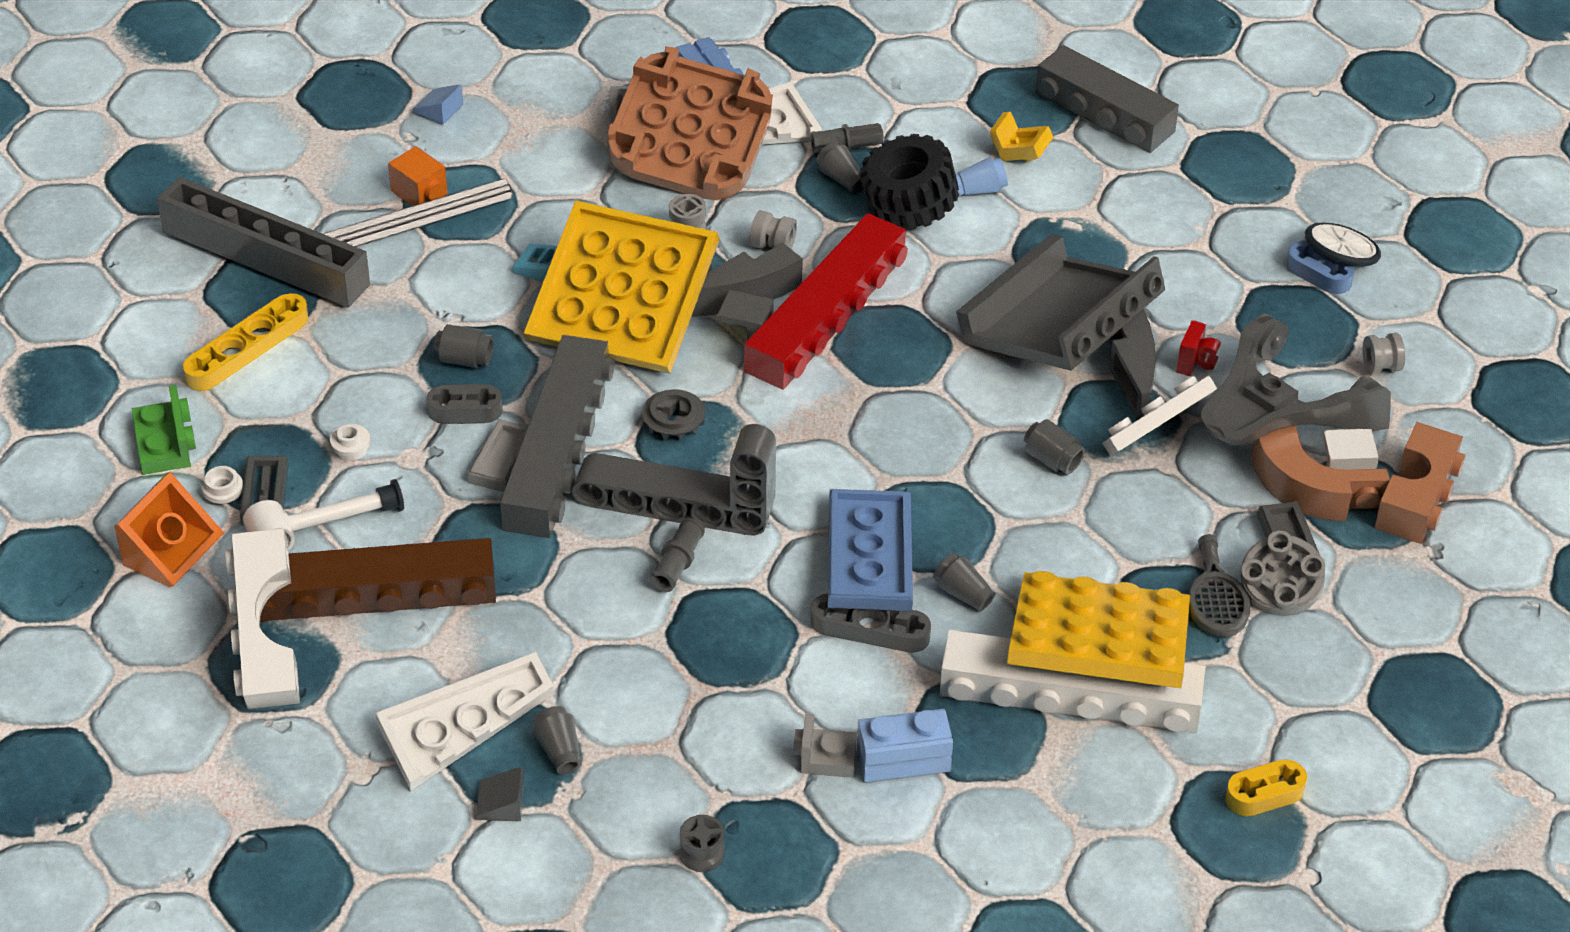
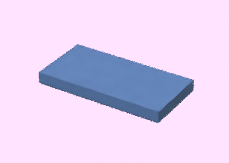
[828,489,913,611]

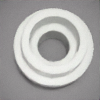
[330,424,371,461]
[202,466,243,504]

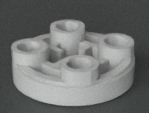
[1241,530,1325,616]

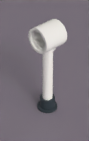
[243,479,404,551]

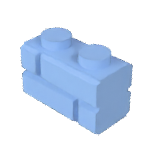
[857,709,953,782]

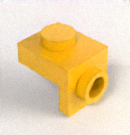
[990,112,1054,161]

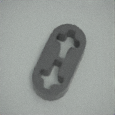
[426,384,503,424]

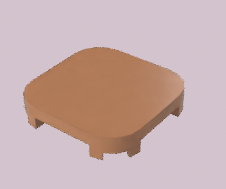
[608,46,773,200]

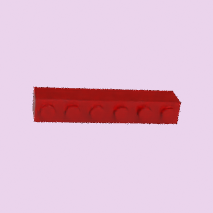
[744,213,908,390]

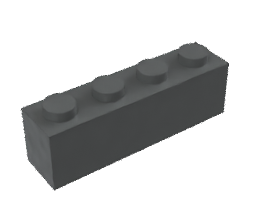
[1035,45,1179,153]

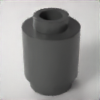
[434,324,494,369]
[1024,419,1085,475]

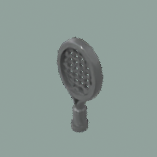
[1188,534,1250,638]

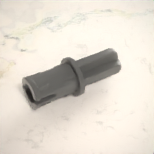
[810,123,884,155]

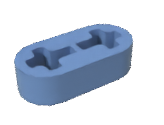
[1287,240,1354,294]

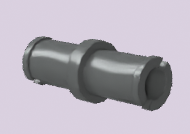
[650,518,705,592]

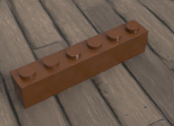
[260,538,496,622]

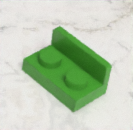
[132,385,196,475]

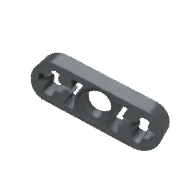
[811,593,931,653]

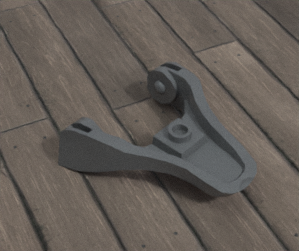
[1201,313,1391,446]

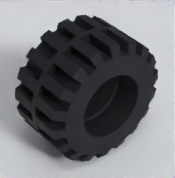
[860,134,959,230]

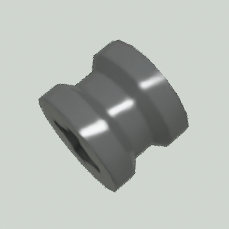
[680,814,725,872]

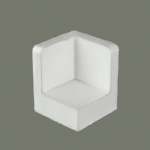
[1323,429,1379,470]

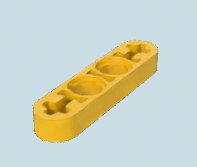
[183,293,309,391]

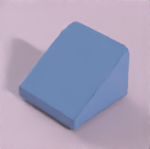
[413,85,463,124]

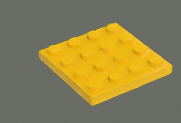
[524,200,720,374]
[1007,571,1190,688]

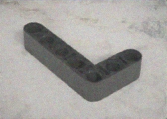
[572,424,776,536]

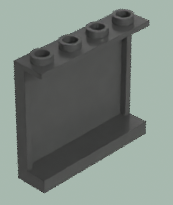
[956,234,1165,371]

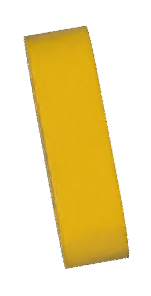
[1225,759,1307,817]

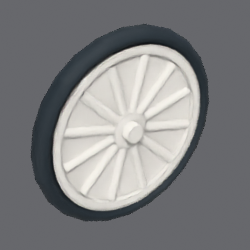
[1305,222,1381,266]

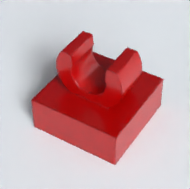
[1176,320,1221,377]

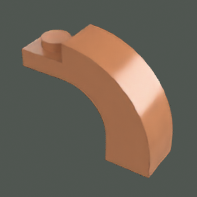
[1251,426,1390,521]

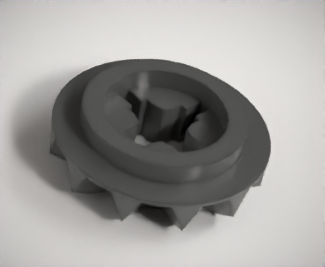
[642,389,705,441]

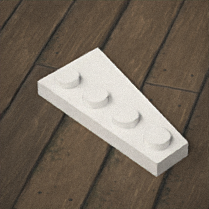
[376,652,554,792]

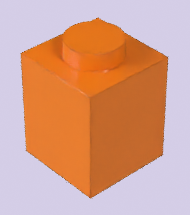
[388,146,448,206]

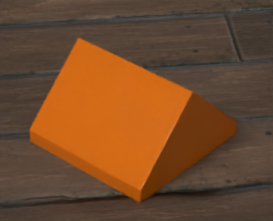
[114,472,224,588]

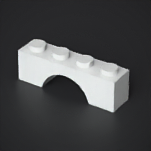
[226,528,300,709]

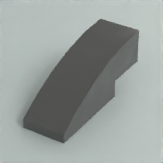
[691,243,803,317]
[1109,310,1156,420]

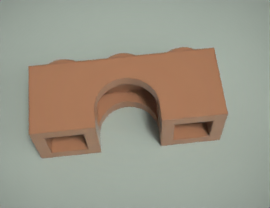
[1374,422,1466,544]

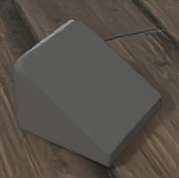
[476,767,525,821]

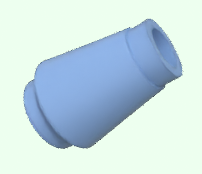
[956,157,1008,196]

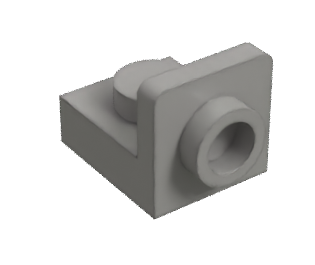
[793,714,857,778]

